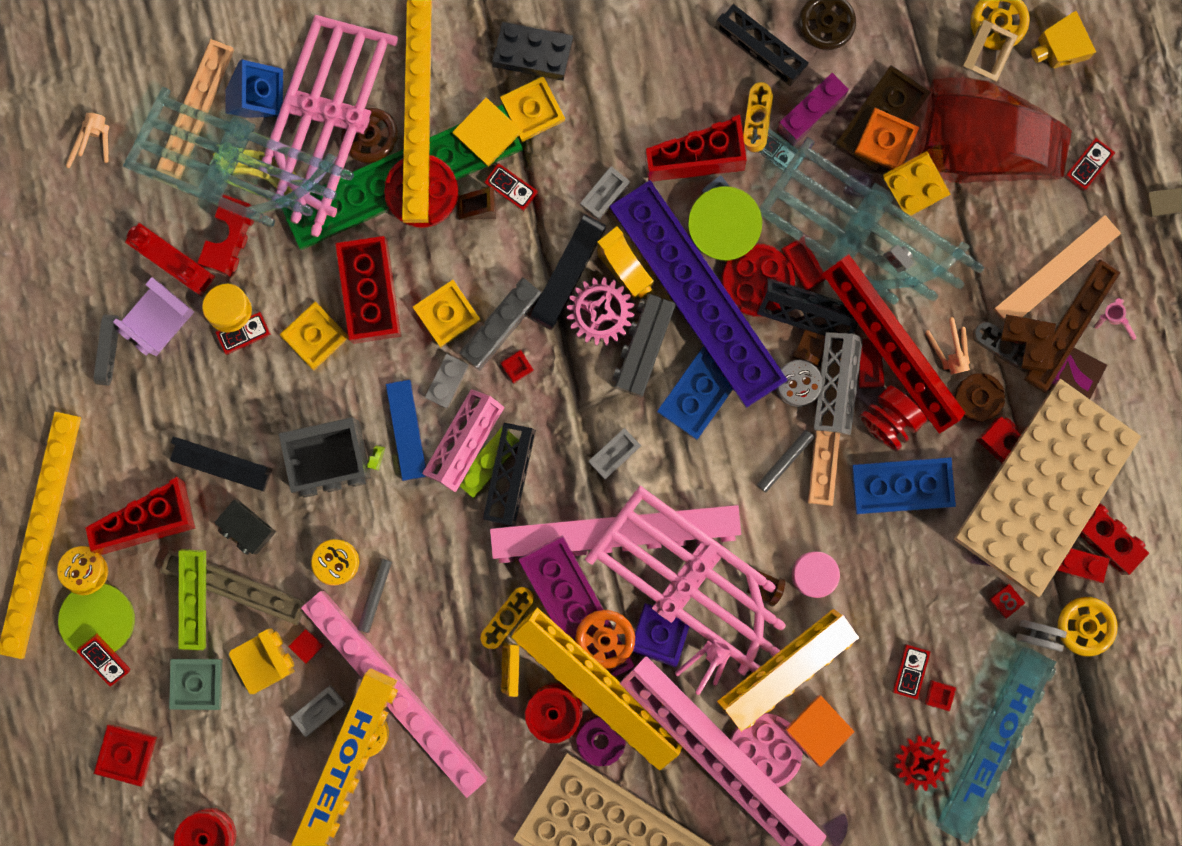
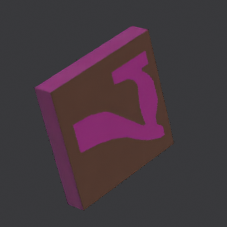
[1048,348,1107,399]

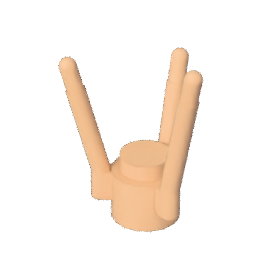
[66,113,109,168]
[925,317,970,375]

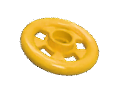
[970,0,1029,50]
[1058,597,1117,656]

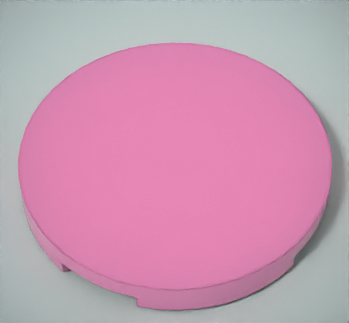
[730,713,803,788]

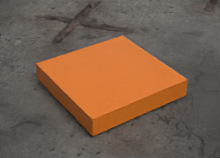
[854,108,920,170]
[784,695,855,767]

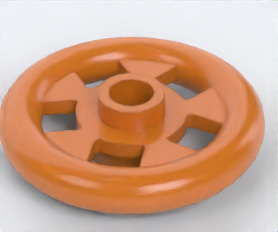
[575,610,635,669]

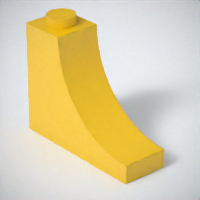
[597,226,654,300]

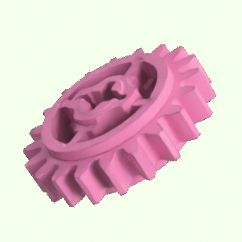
[567,278,634,346]

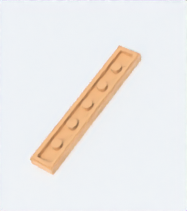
[155,39,234,182]
[993,215,1121,322]
[807,357,841,506]

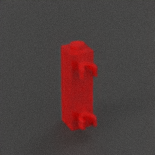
[125,223,215,296]

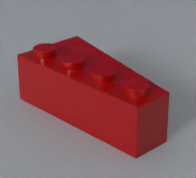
[645,114,747,182]
[85,477,196,555]

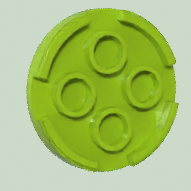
[688,186,762,261]
[58,583,135,653]

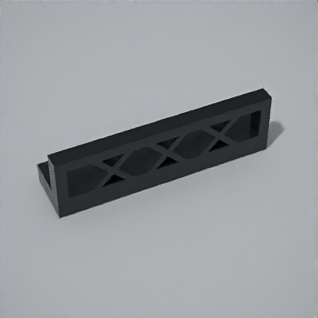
[715,4,809,86]
[757,278,858,342]
[483,422,536,526]
[170,436,273,492]

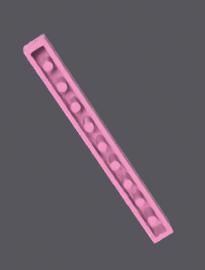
[490,505,741,563]
[301,591,488,798]
[620,656,826,846]

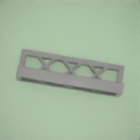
[814,332,863,435]

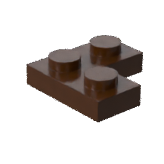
[1001,314,1056,373]

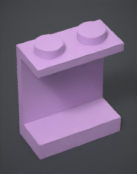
[113,277,194,356]

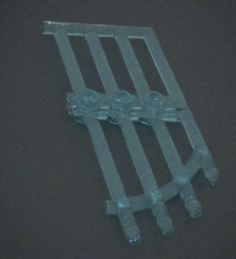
[123,87,354,227]
[759,137,985,305]

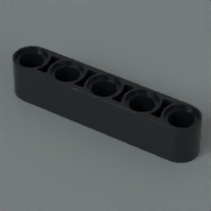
[530,214,607,330]

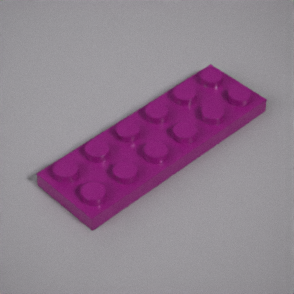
[519,535,634,677]

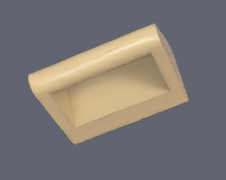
[961,20,1018,82]

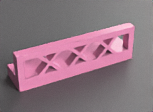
[422,389,504,492]

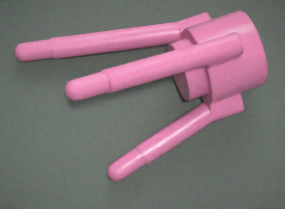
[1094,298,1136,340]
[675,639,731,695]

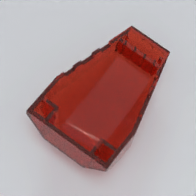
[918,77,1072,184]

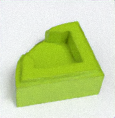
[367,445,385,471]

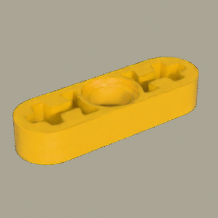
[743,82,773,152]
[480,587,534,649]

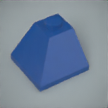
[225,59,283,118]

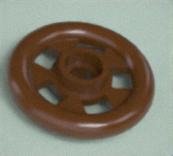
[341,108,398,163]

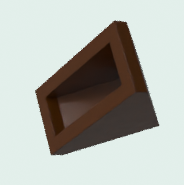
[458,187,496,220]

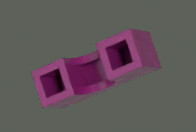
[776,73,849,146]

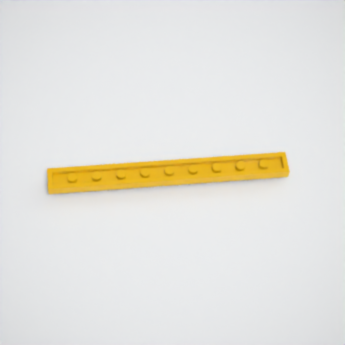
[402,0,432,223]
[0,412,81,659]

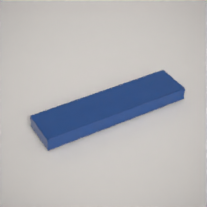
[386,380,426,481]

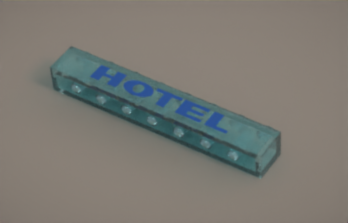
[935,647,1056,844]

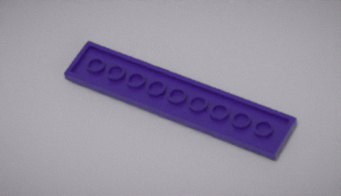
[609,180,788,408]

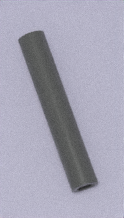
[757,430,815,493]
[358,558,392,633]

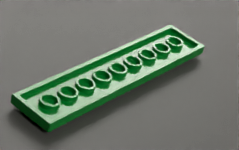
[280,105,523,250]

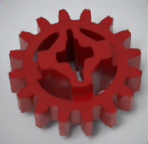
[894,735,950,791]

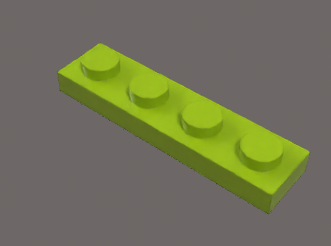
[178,549,206,650]

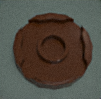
[955,373,1005,422]

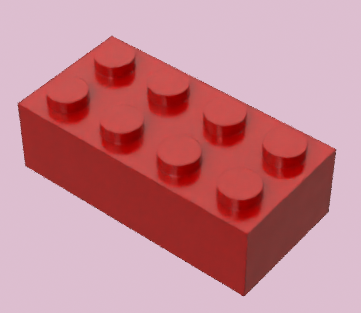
[335,236,402,344]

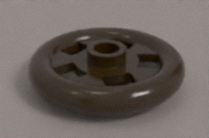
[799,0,856,50]

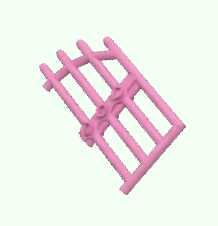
[261,15,398,237]
[585,486,786,676]

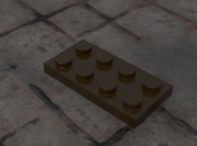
[835,65,931,173]

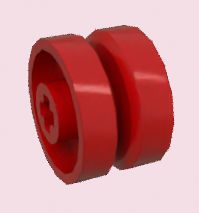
[525,683,583,743]
[174,808,237,846]

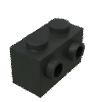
[214,500,276,555]

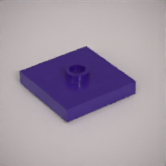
[632,603,690,667]

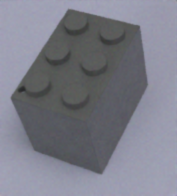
[279,417,371,498]

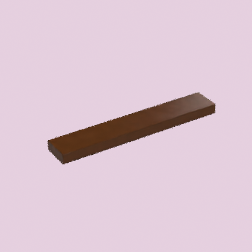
[1023,259,1121,393]

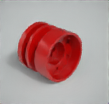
[859,385,927,452]

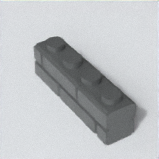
[459,277,542,371]
[612,294,676,398]

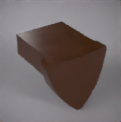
[792,330,826,367]
[746,570,785,607]

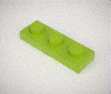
[460,426,520,498]

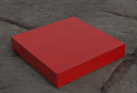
[93,724,157,787]

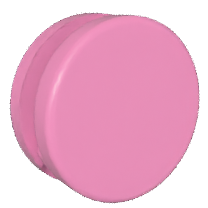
[792,552,840,598]

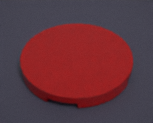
[385,155,458,228]
[721,244,795,317]

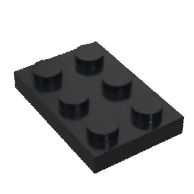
[492,22,573,81]

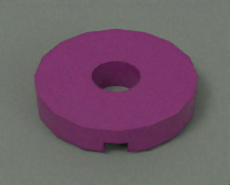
[576,716,626,766]

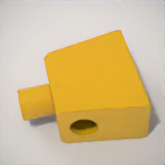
[1031,11,1096,68]

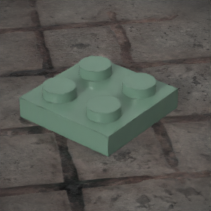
[169,659,223,710]

